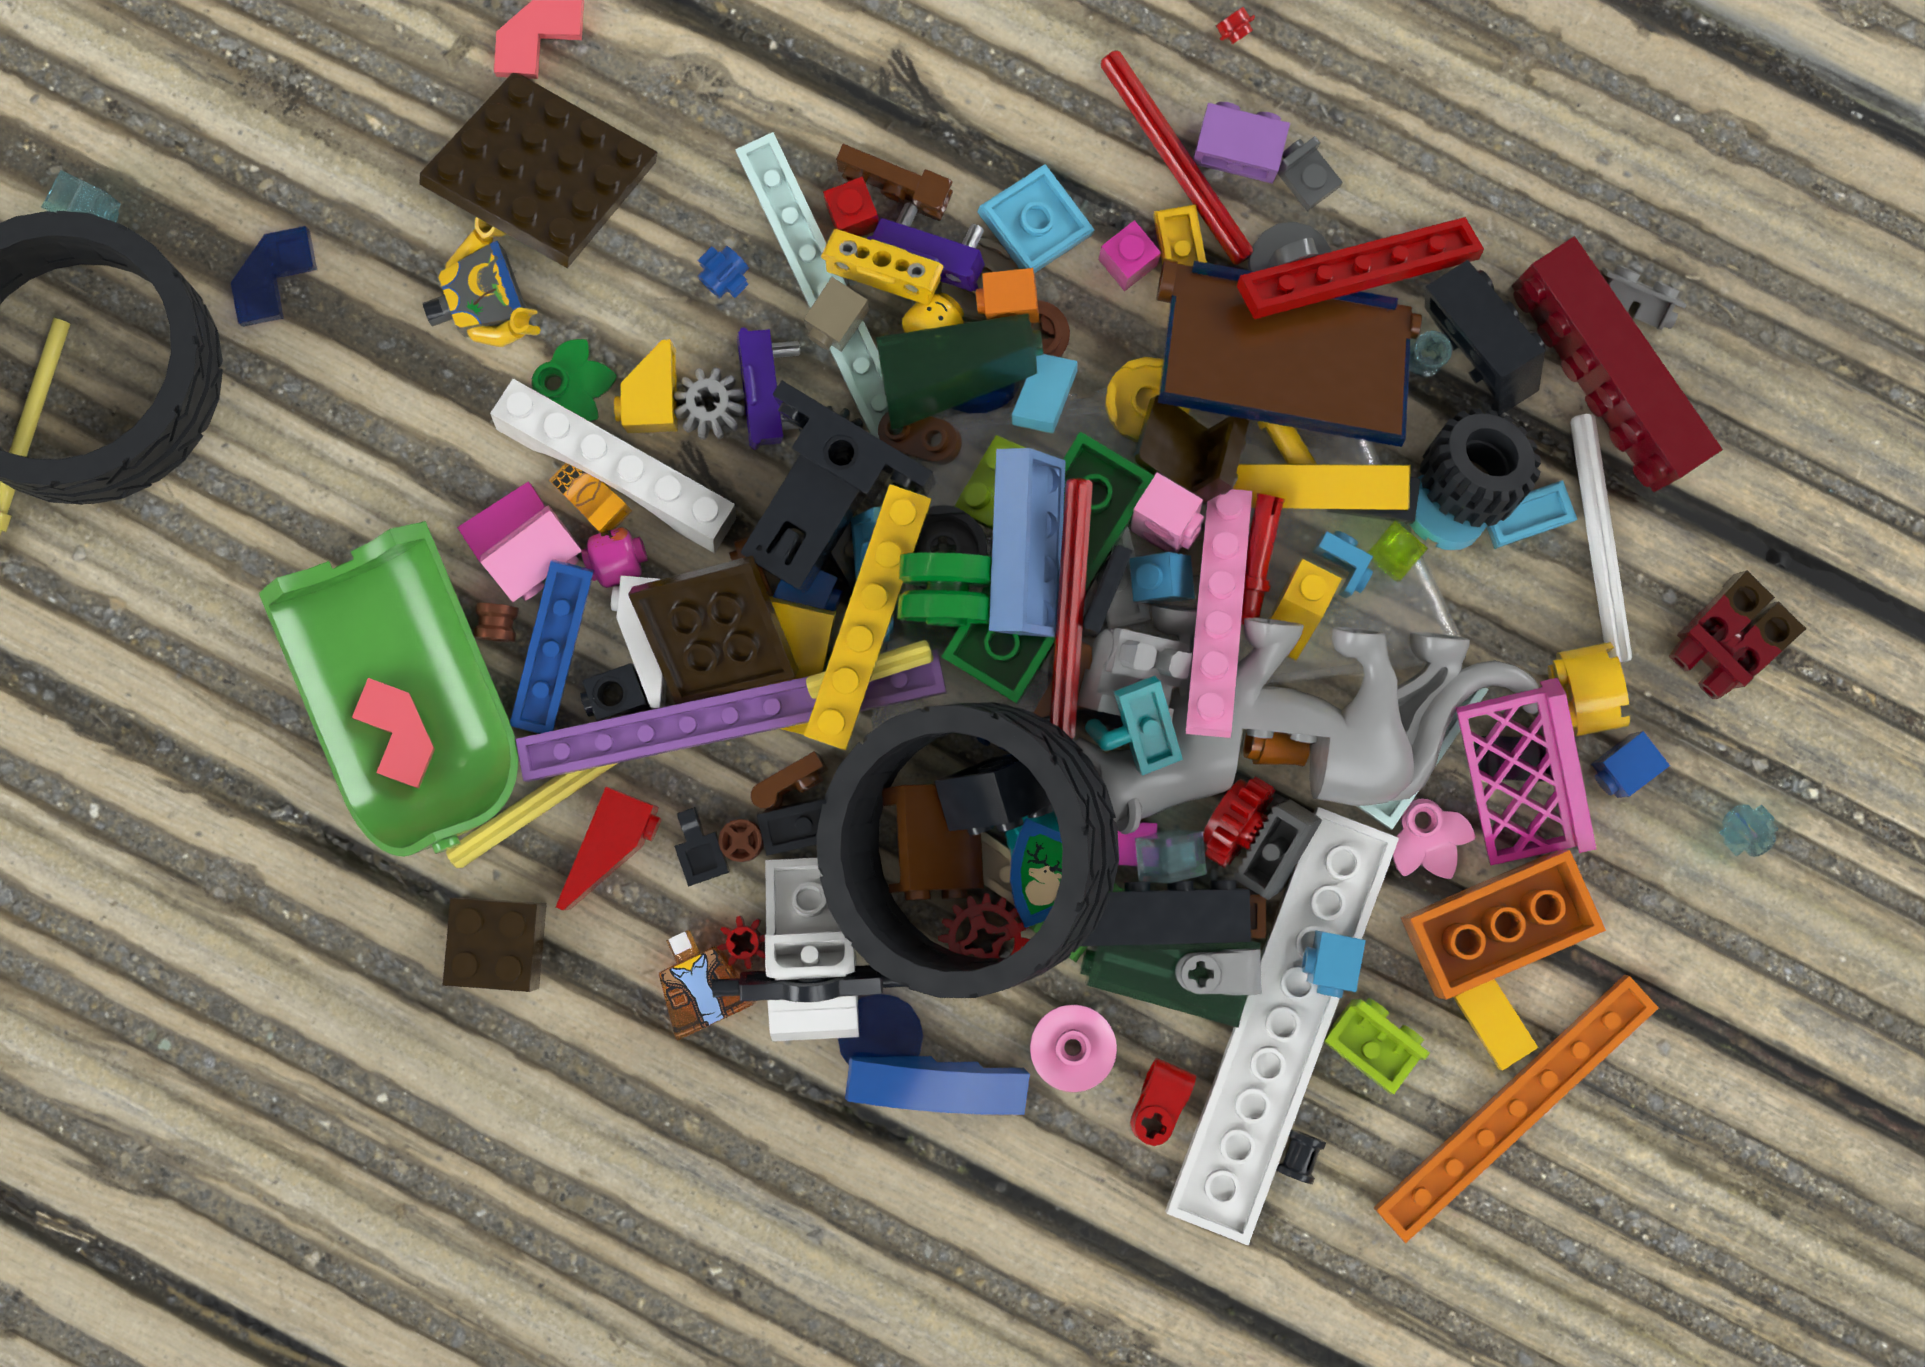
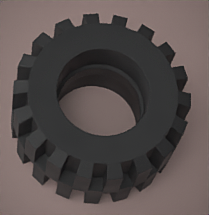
[1419,408,1541,527]

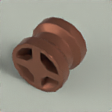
[472,603,519,642]
[719,819,764,862]

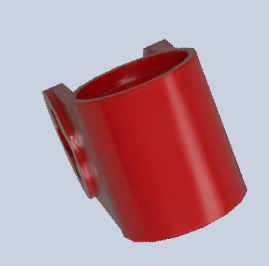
[1130,1057,1196,1146]

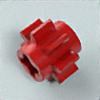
[717,916,766,969]

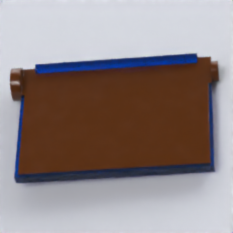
[1156,258,1422,447]

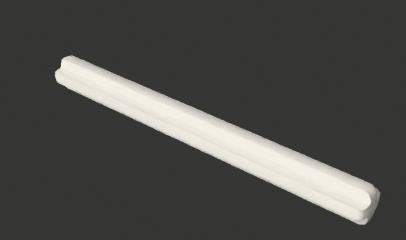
[1570,414,1632,663]

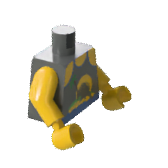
[423,217,541,347]

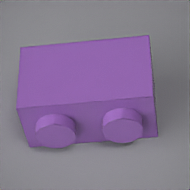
[1193,102,1290,184]

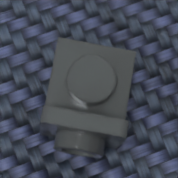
[1277,136,1343,212]

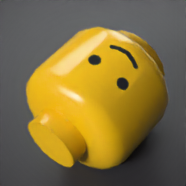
[902,293,964,356]

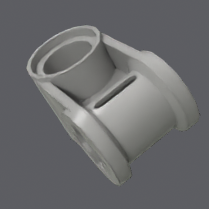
[1175,949,1262,995]

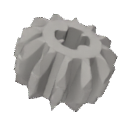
[673,367,746,440]

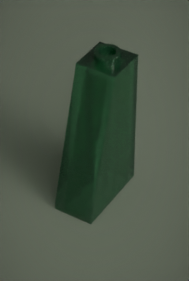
[876,313,1043,429]
[1080,941,1261,1028]

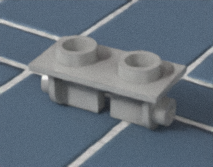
[1601,265,1687,330]

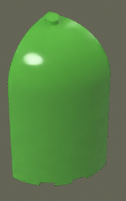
[259,521,518,857]

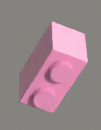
[480,505,582,602]

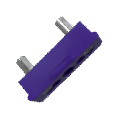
[867,203,985,292]
[737,327,801,450]

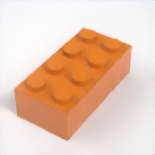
[1400,850,1606,1000]

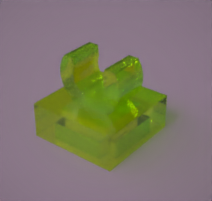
[1367,520,1428,583]

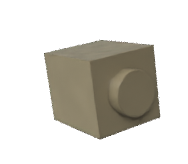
[804,277,869,352]

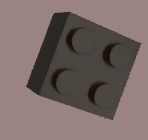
[442,897,547,992]

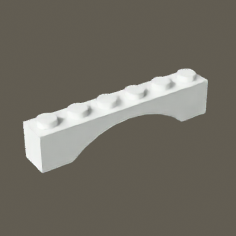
[490,379,736,554]

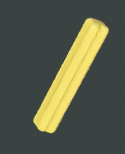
[806,640,933,699]

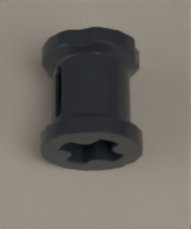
[1276,1129,1326,1185]

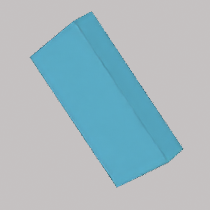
[1012,353,1078,433]
[1487,480,1578,549]

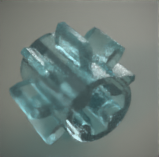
[1720,804,1778,857]

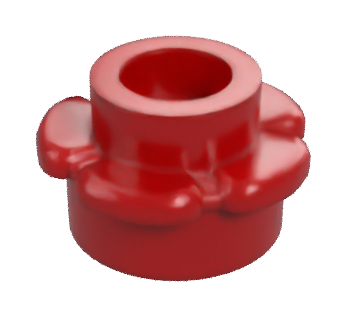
[1215,6,1255,44]

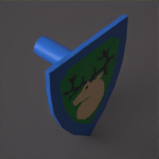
[1010,818,1063,928]

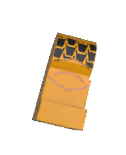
[549,463,632,533]

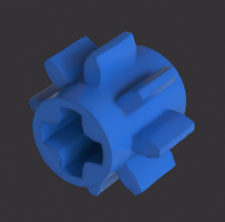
[697,246,749,299]

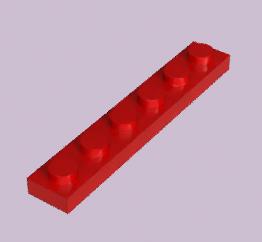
[1237,217,1484,319]

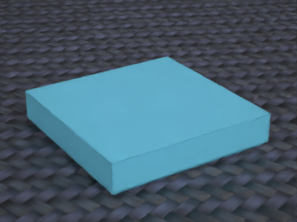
[977,164,1095,273]

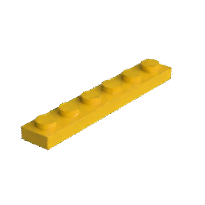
[804,484,932,750]

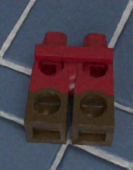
[1669,570,1807,699]

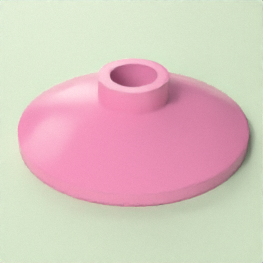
[1030,1005,1117,1092]

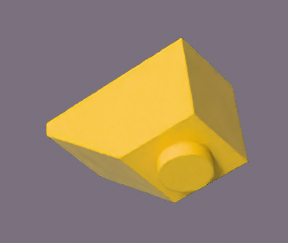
[614,339,678,433]
[1268,559,1342,661]

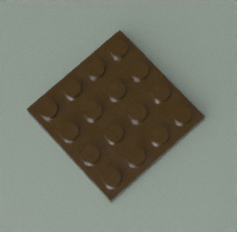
[419,73,658,269]

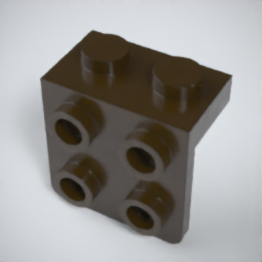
[1134,394,1249,504]

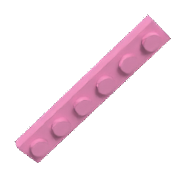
[1186,489,1252,738]

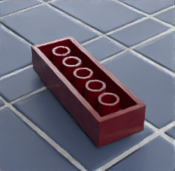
[1511,236,1723,492]

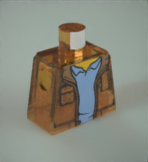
[659,930,756,1041]

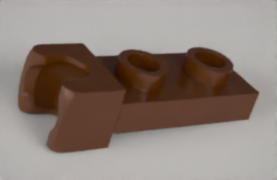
[836,144,953,221]

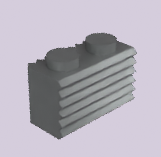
[1234,799,1322,900]

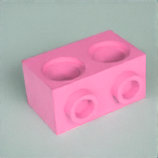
[1131,473,1204,553]

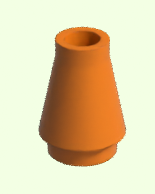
[1243,732,1310,767]

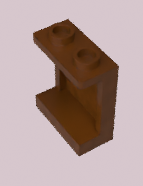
[882,785,984,901]

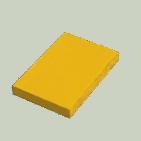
[742,596,836,735]

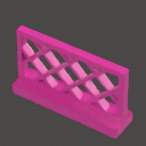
[1456,678,1597,866]

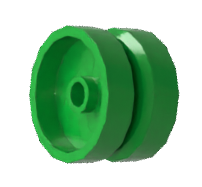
[897,553,992,626]

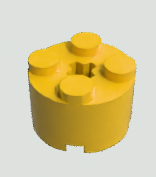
[1548,642,1630,737]

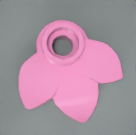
[1393,799,1476,879]

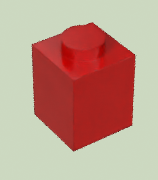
[823,176,879,237]

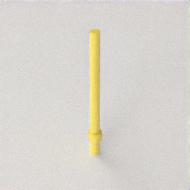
[0,318,71,535]

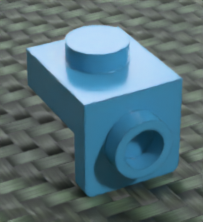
[1312,531,1373,599]

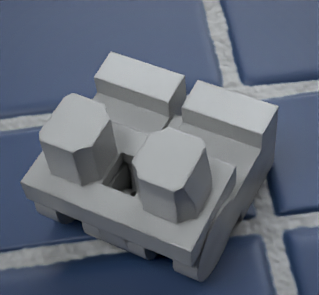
[1077,627,1192,719]

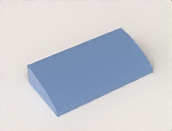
[989,448,1065,637]

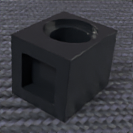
[580,663,650,721]

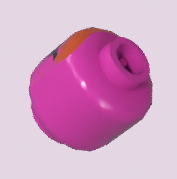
[581,527,648,588]

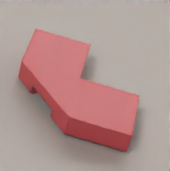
[494,0,584,79]
[352,678,435,789]

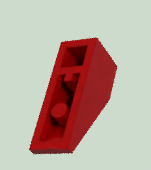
[555,787,661,911]

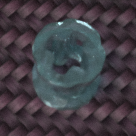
[1406,331,1452,377]

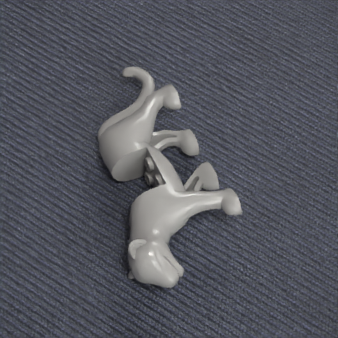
[1074,604,1540,835]

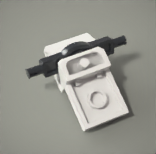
[712,858,904,1042]

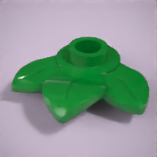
[531,339,617,422]

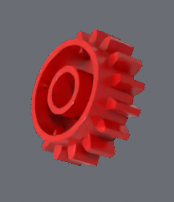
[1201,776,1275,868]

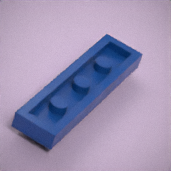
[510,559,595,734]

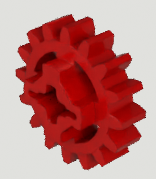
[938,893,1030,958]

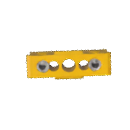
[821,229,944,305]

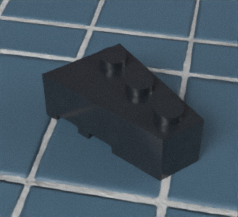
[1425,260,1546,416]

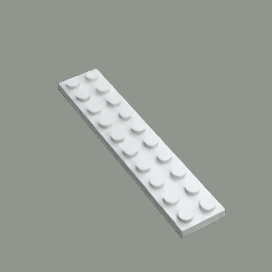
[1165,807,1399,1245]

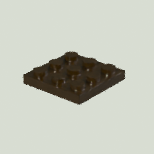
[628,555,799,705]

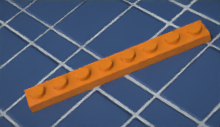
[1373,975,1659,1243]

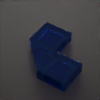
[231,226,317,327]

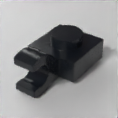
[674,807,730,887]

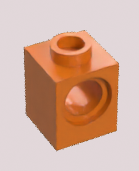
[976,268,1039,328]

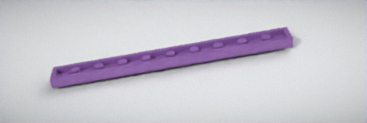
[516,649,947,782]

